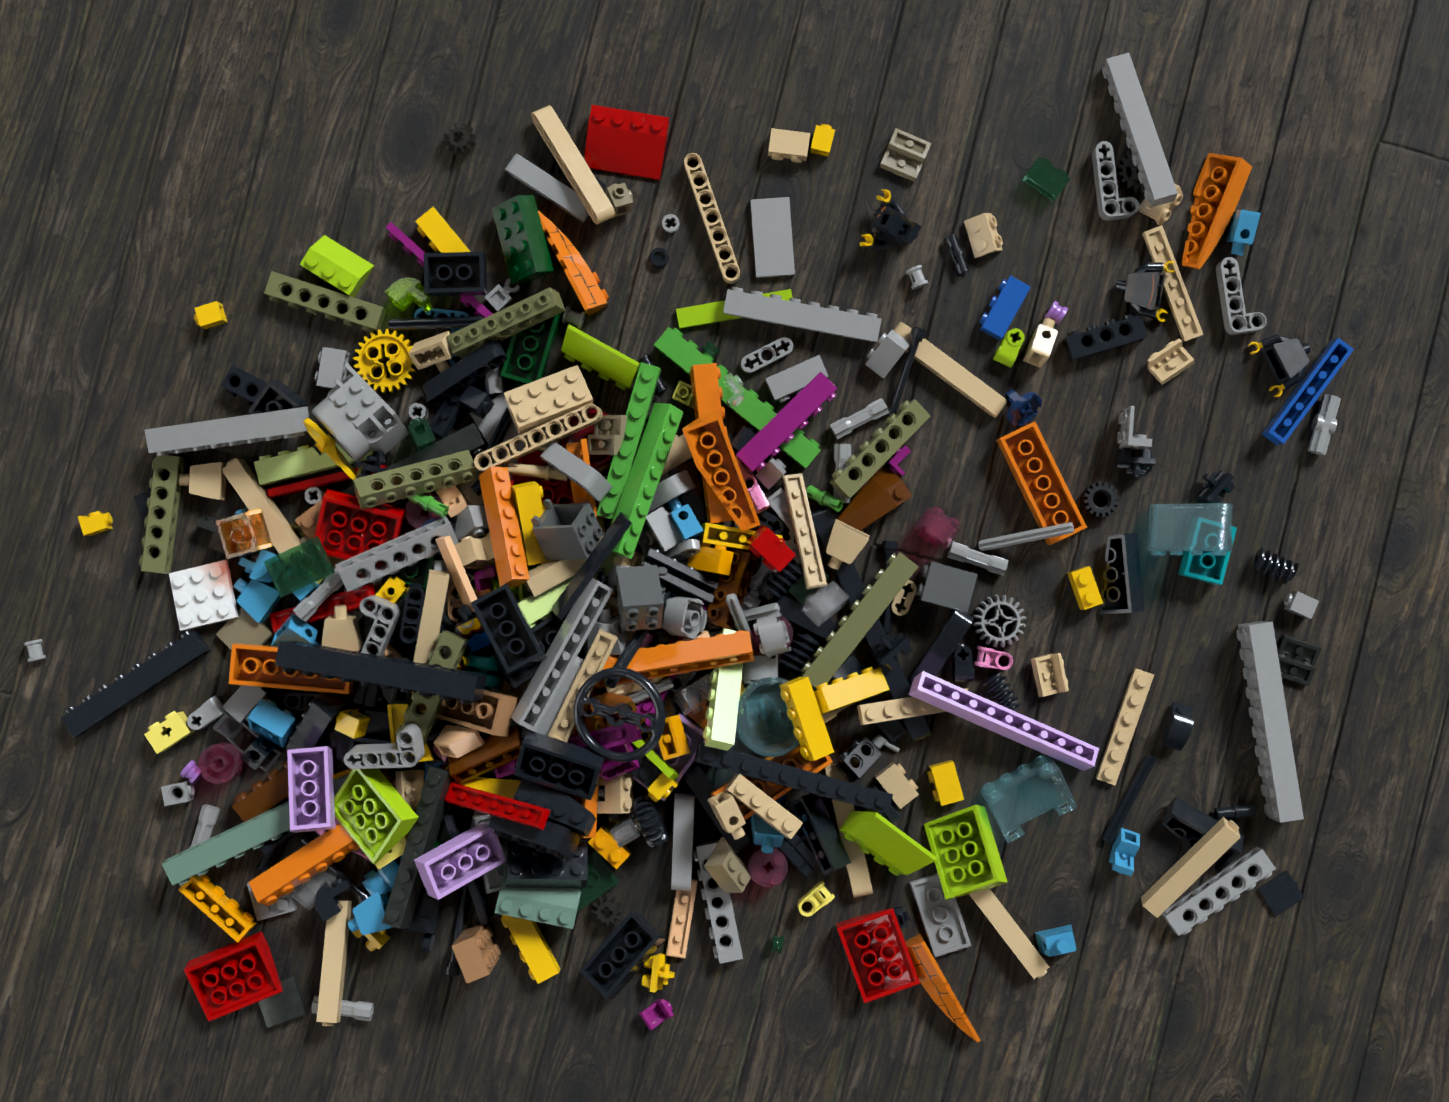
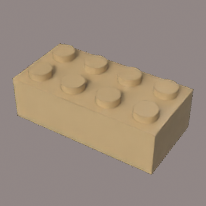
[504,365,593,435]

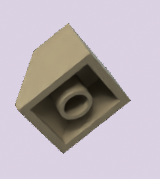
[704,837,751,894]

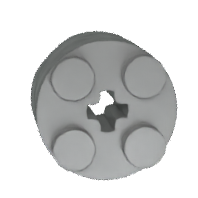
[662,596,707,639]
[753,613,791,657]
[741,652,778,683]

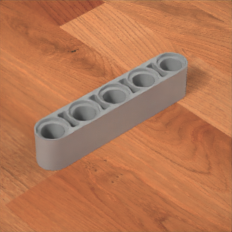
[505,153,589,222]
[522,656,584,738]
[671,793,695,891]

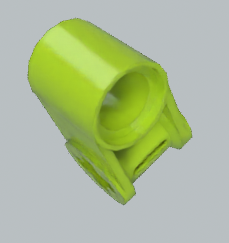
[993,328,1025,368]

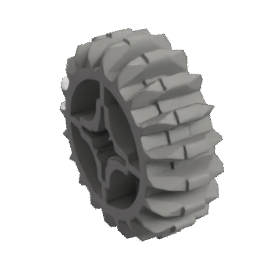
[973,595,1026,647]

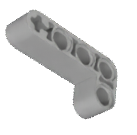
[1092,141,1139,221]
[1216,257,1267,335]
[540,441,613,502]
[648,470,696,513]
[360,595,401,656]
[344,724,425,769]

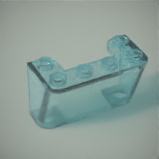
[1147,503,1232,556]
[980,755,1077,843]

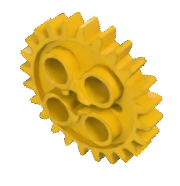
[353,329,416,393]

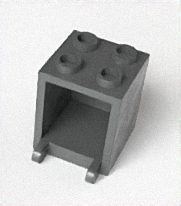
[531,499,603,560]
[915,562,978,614]
[615,565,667,631]

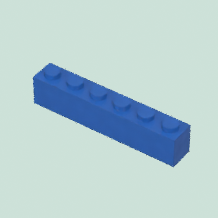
[1262,338,1354,446]

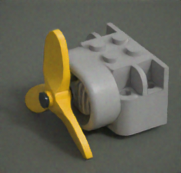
[302,363,410,480]

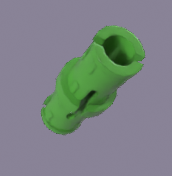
[806,485,844,512]
[408,494,449,518]

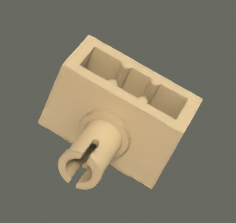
[408,331,453,373]

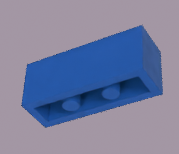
[979,275,1031,341]

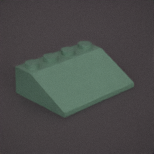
[495,865,581,929]

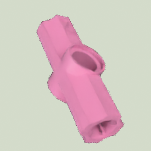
[736,457,770,514]

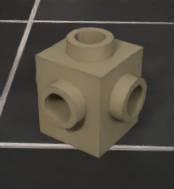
[605,183,633,217]

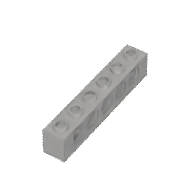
[335,516,458,592]
[693,840,743,963]
[1162,847,1276,936]

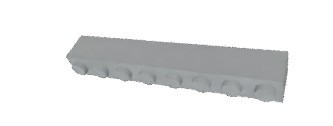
[1102,53,1178,207]
[723,287,882,343]
[511,578,614,732]

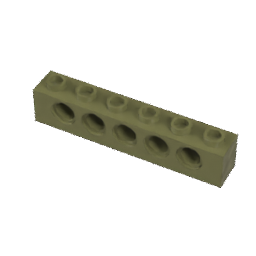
[264,271,387,333]
[447,287,565,358]
[829,399,930,499]
[353,450,476,510]
[139,454,185,574]
[395,631,469,745]

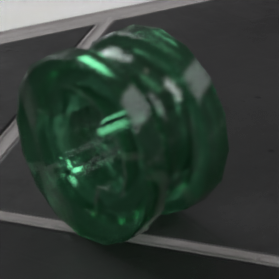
[701,341,720,359]
[771,934,784,954]

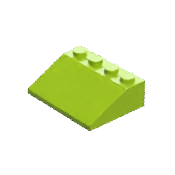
[561,324,640,391]
[334,768,419,864]
[924,805,1008,900]
[839,810,937,876]

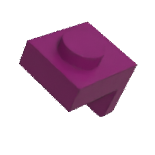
[887,445,911,477]
[474,565,498,591]
[639,999,674,1030]

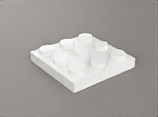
[169,560,239,631]

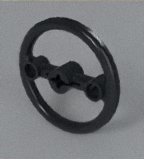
[573,667,666,762]

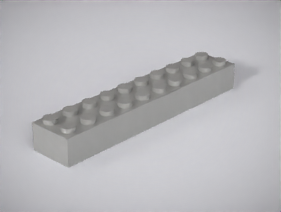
[1236,621,1304,823]

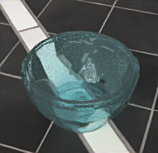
[736,677,800,757]

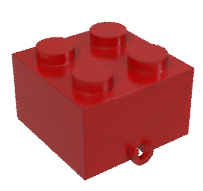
[746,525,796,572]

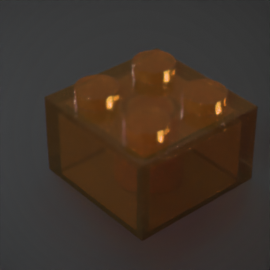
[216,508,273,559]

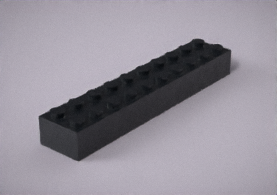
[275,640,487,704]

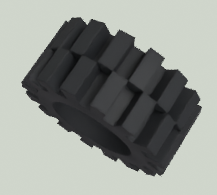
[1081,482,1119,518]

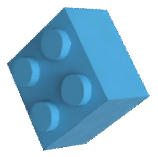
[248,699,296,748]

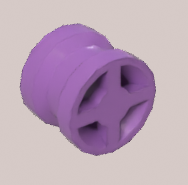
[1044,301,1068,325]
[180,760,205,785]

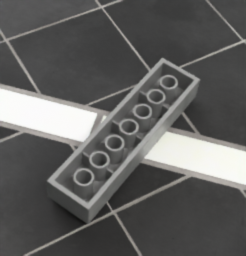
[145,407,309,456]

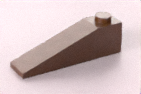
[833,467,912,530]

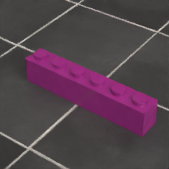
[736,372,837,473]

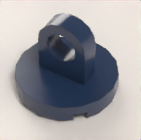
[1005,389,1042,427]

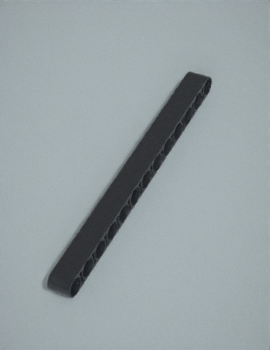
[811,506,932,743]

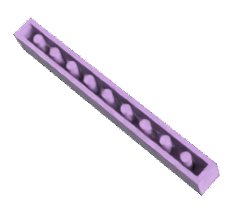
[909,671,1099,771]

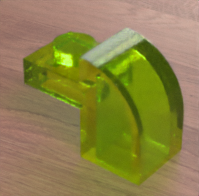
[384,277,432,312]

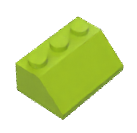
[300,235,374,298]

